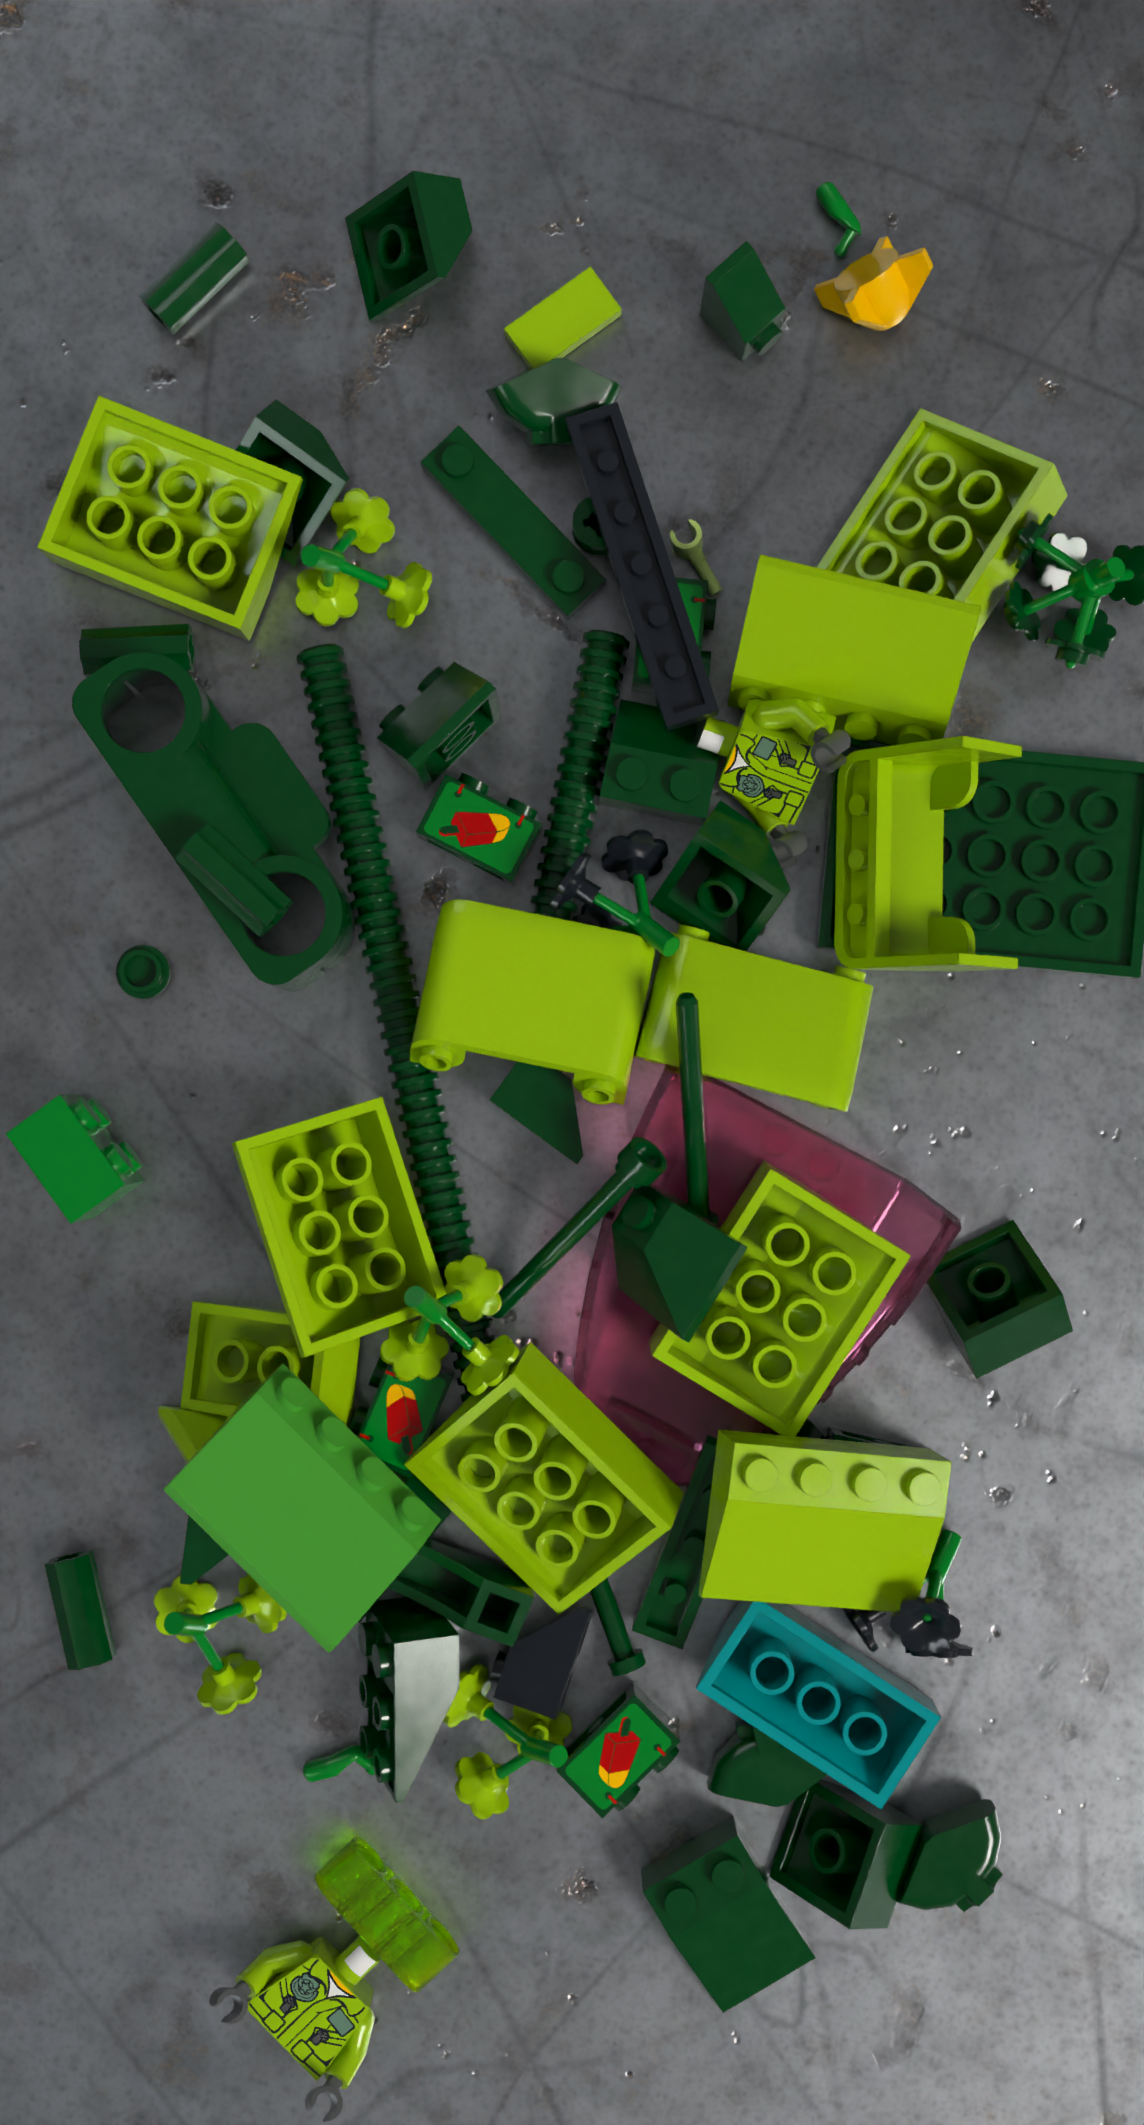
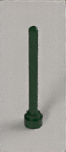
[491,1137,667,1319]

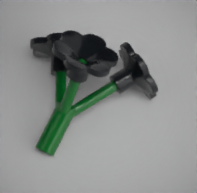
[549,830,680,957]
[842,1529,974,1658]

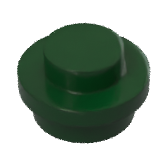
[116,945,171,999]

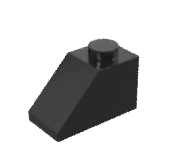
[489,1607,594,1719]

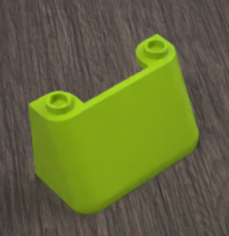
[410,899,655,1105]
[634,925,874,1112]

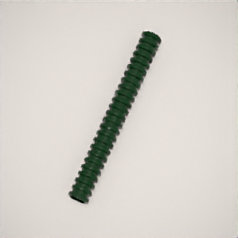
[529,630,630,921]

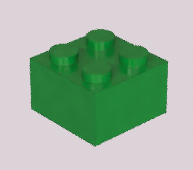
[6,1094,145,1224]

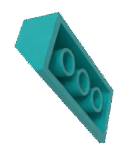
[696,1600,942,1809]

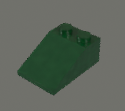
[377,662,501,791]
[641,1815,816,2013]

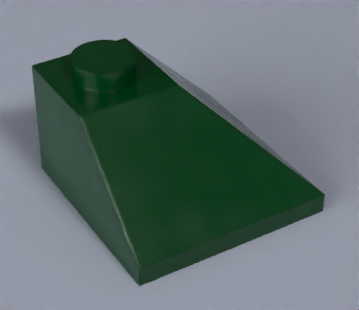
[345,171,473,321]
[236,399,349,566]
[650,800,791,951]
[612,1184,748,1343]

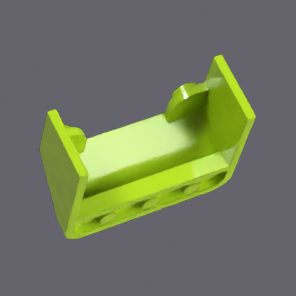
[834,736,1022,972]

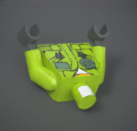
[697,697,851,870]
[209,1936,380,2122]

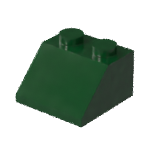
[599,699,725,826]
[918,1220,1073,1379]
[769,1779,923,1929]

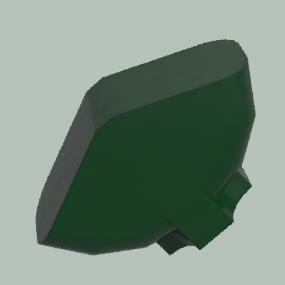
[485,358,622,446]
[707,1719,827,1807]
[897,1799,1003,1912]

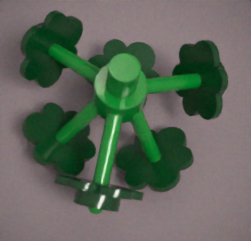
[1003,513,1144,669]

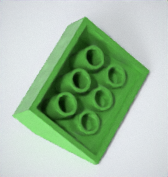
[163,1364,441,1653]

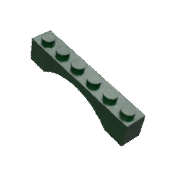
[204,1531,535,1647]

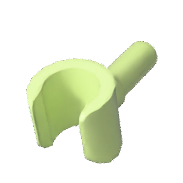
[670,519,723,596]

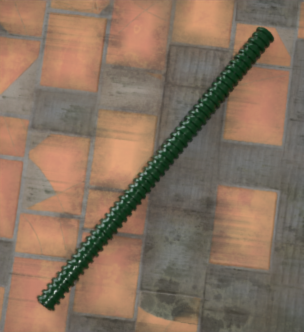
[296,644,497,1402]

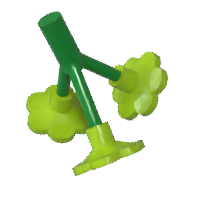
[295,488,432,628]
[380,1254,519,1396]
[154,1573,287,1715]
[443,1664,573,1820]

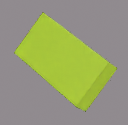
[504,266,622,368]

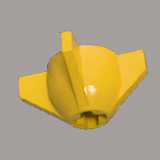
[814,236,933,331]

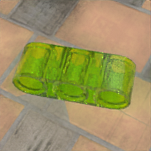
[314,1836,460,1993]

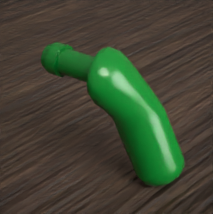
[816,182,861,258]
[303,1744,375,1782]

